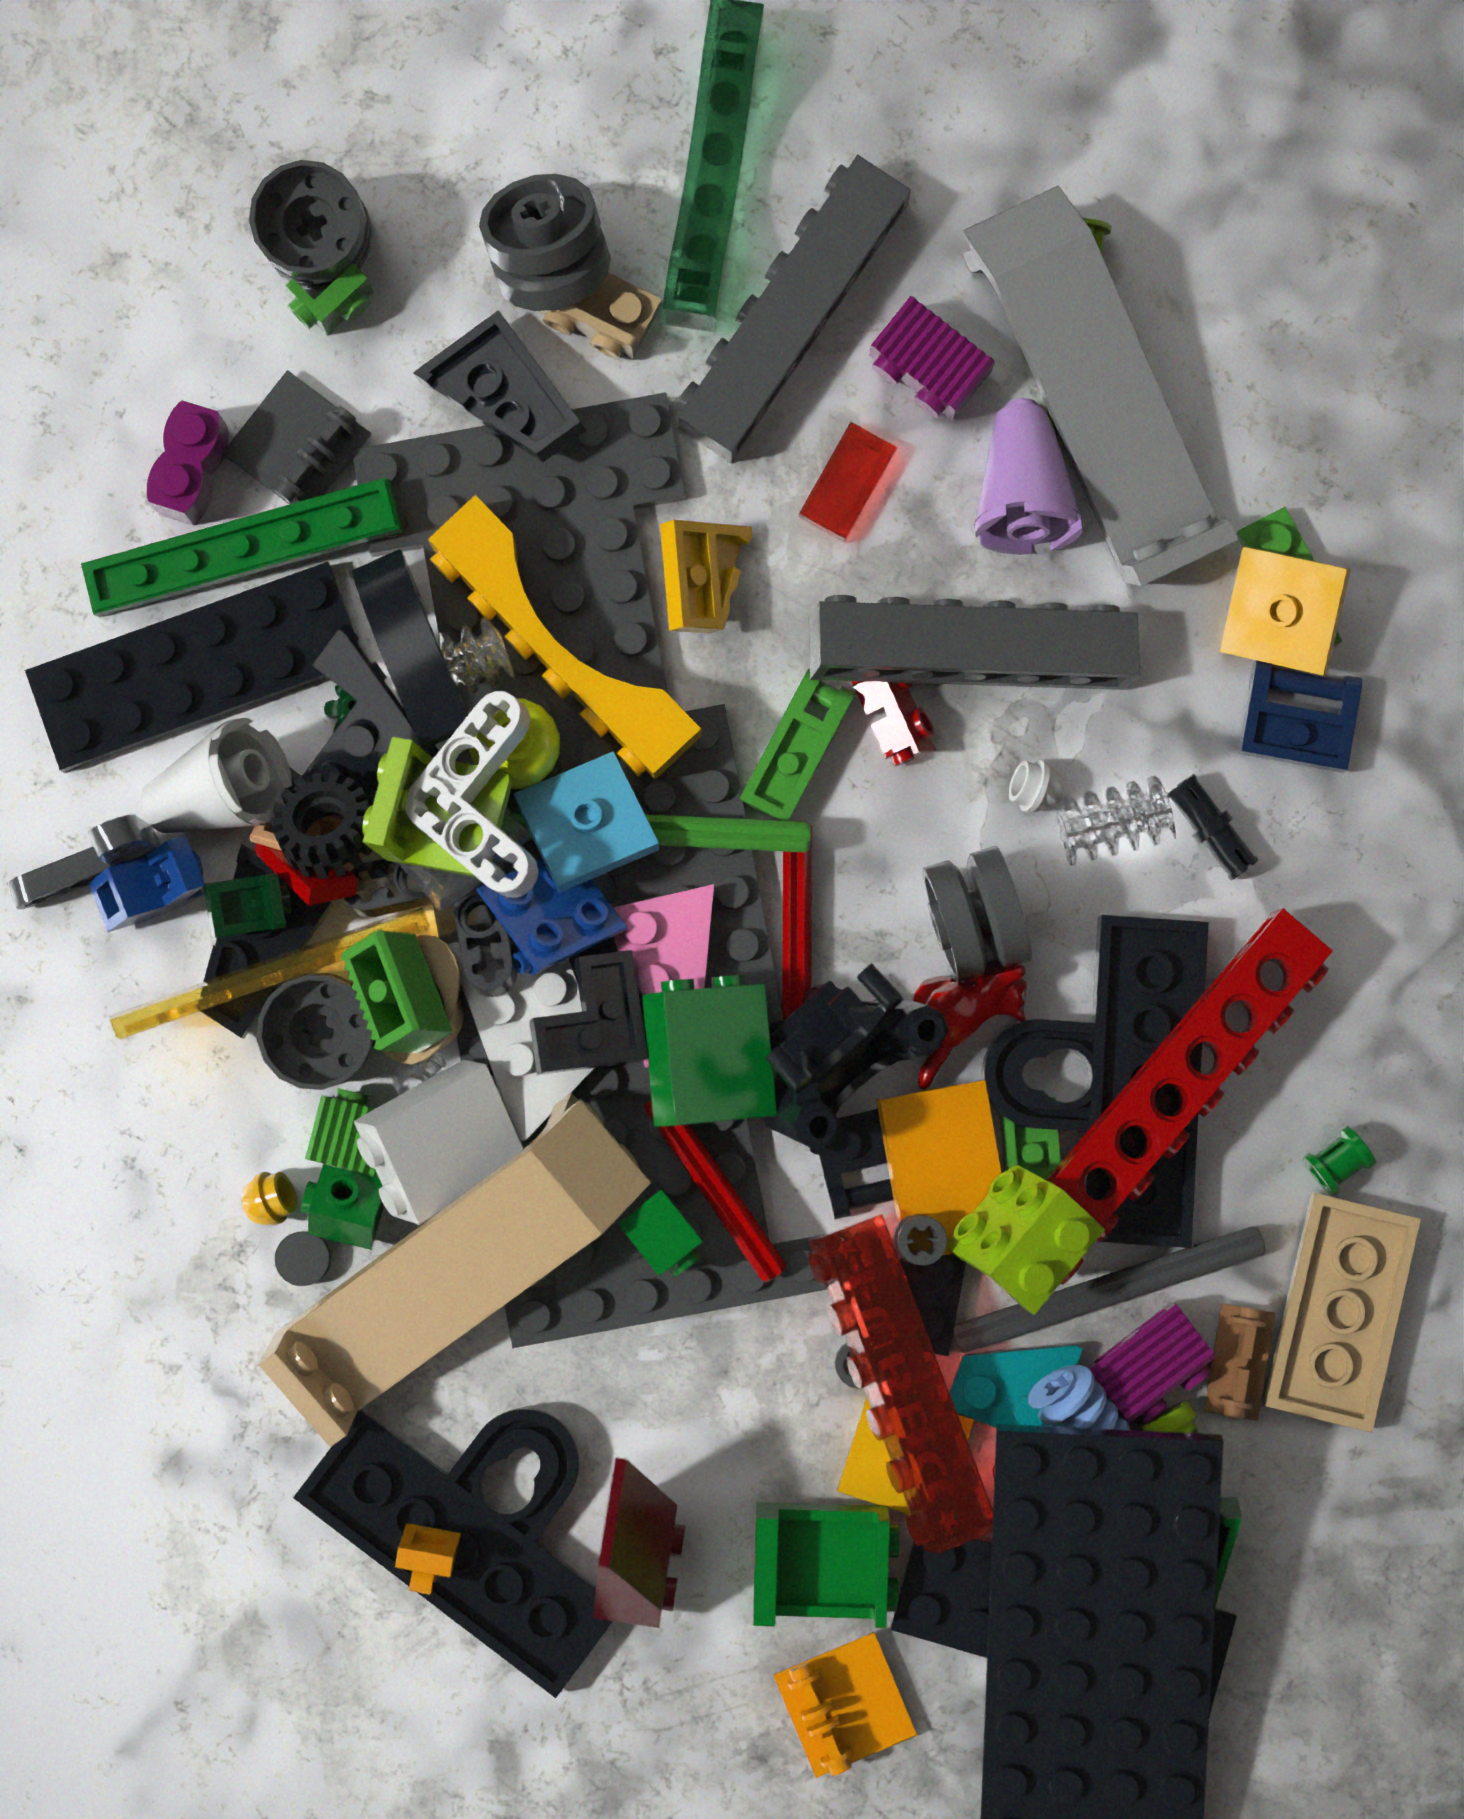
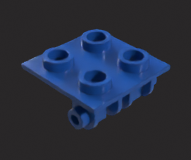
[477,858,628,975]

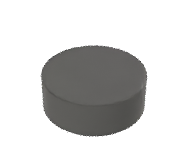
[275,1231,331,1286]

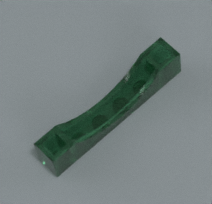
[662,0,764,333]

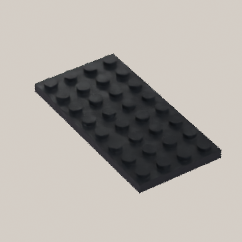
[980,1424,1224,1819]

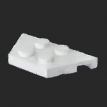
[449,942,595,1143]

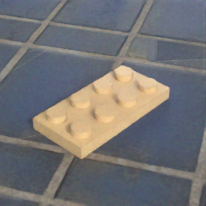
[1262,1193,1421,1433]

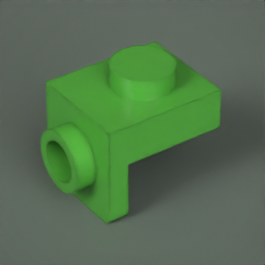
[285,263,373,336]

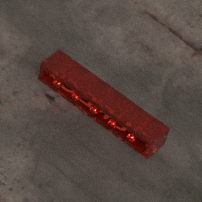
[808,1214,993,1553]

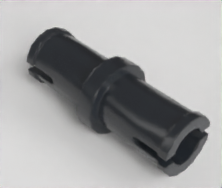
[1166,774,1259,881]

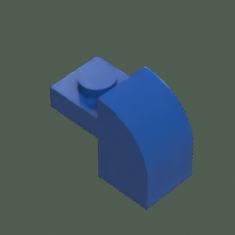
[88,835,206,933]

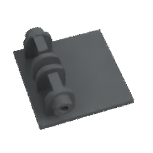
[222,370,372,504]

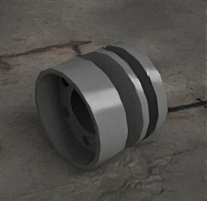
[249,160,373,290]
[256,972,376,1090]

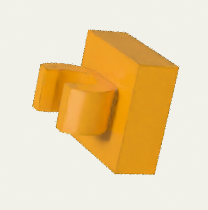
[395,1523,461,1595]

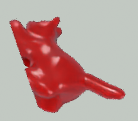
[912,960,1028,1090]

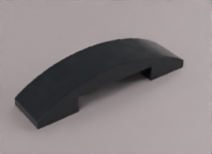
[351,549,468,750]

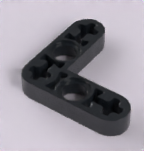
[344,855,517,997]

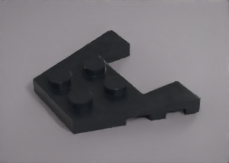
[285,623,439,806]

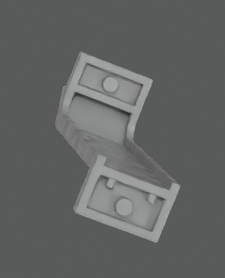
[962,185,1239,586]

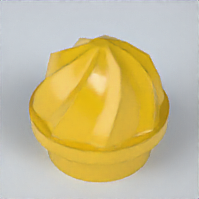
[241,1172,297,1225]

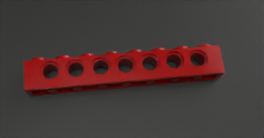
[1046,908,1333,1285]

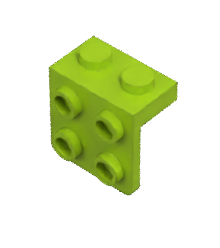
[362,737,513,877]
[948,1165,1105,1315]

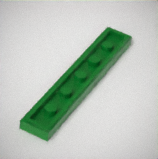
[81,477,403,617]

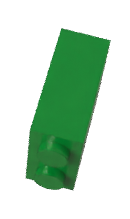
[642,975,777,1127]

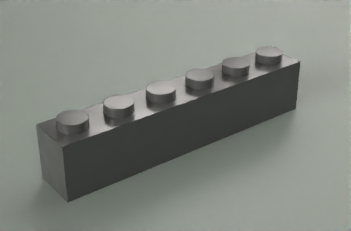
[675,154,911,463]
[809,595,1140,690]

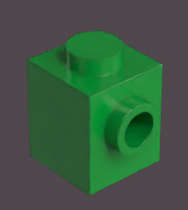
[301,1164,385,1250]
[618,1189,703,1278]

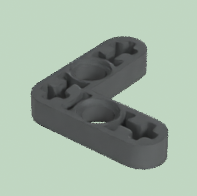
[7,814,160,910]

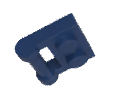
[1238,660,1362,773]

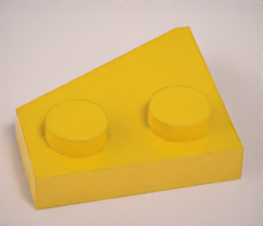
[660,520,752,633]

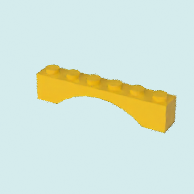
[428,495,702,780]

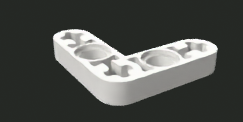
[405,691,538,898]

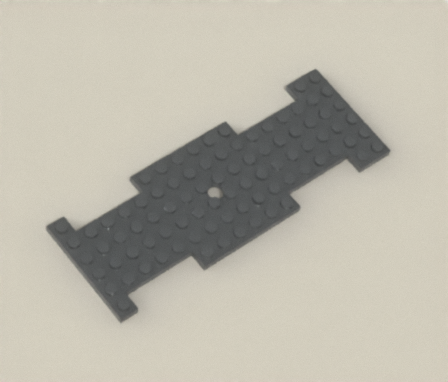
[351,392,834,1348]

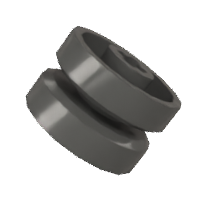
[479,173,611,311]
[922,846,1032,983]

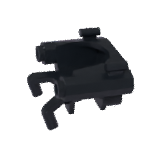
[763,963,948,1155]

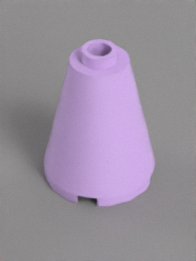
[974,398,1082,555]

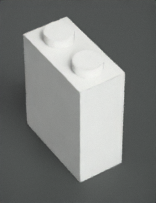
[353,1060,524,1224]

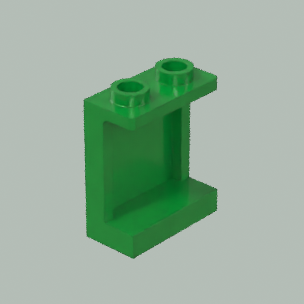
[753,1502,900,1628]

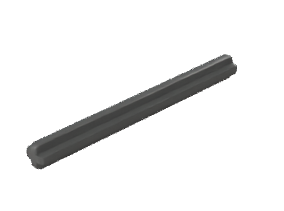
[953,1227,1266,1353]

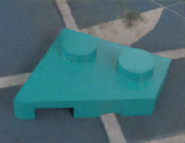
[943,1345,1083,1428]

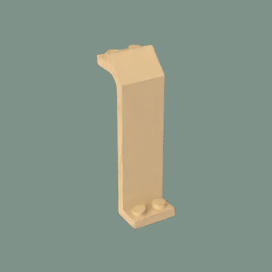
[258,1093,651,1447]

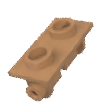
[1203,1303,1275,1421]

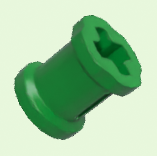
[1303,1126,1376,1197]

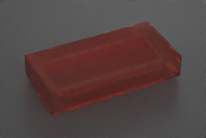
[798,422,897,543]

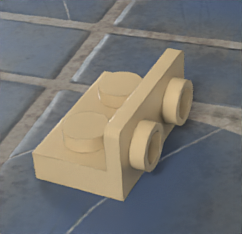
[539,272,662,360]

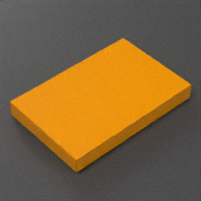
[876,1080,1002,1261]

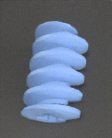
[1028,1364,1129,1430]

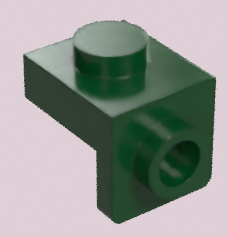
[203,873,291,938]

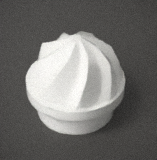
[1009,760,1064,813]

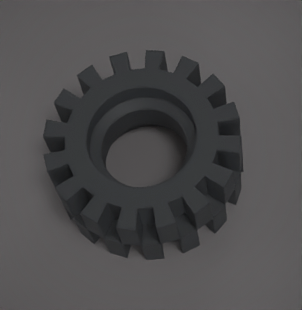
[271,773,373,879]

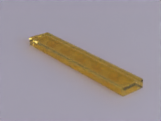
[109,907,430,1039]

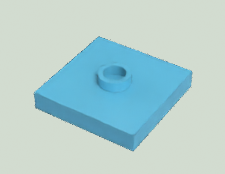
[514,751,659,893]

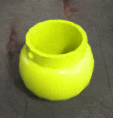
[469,698,560,789]

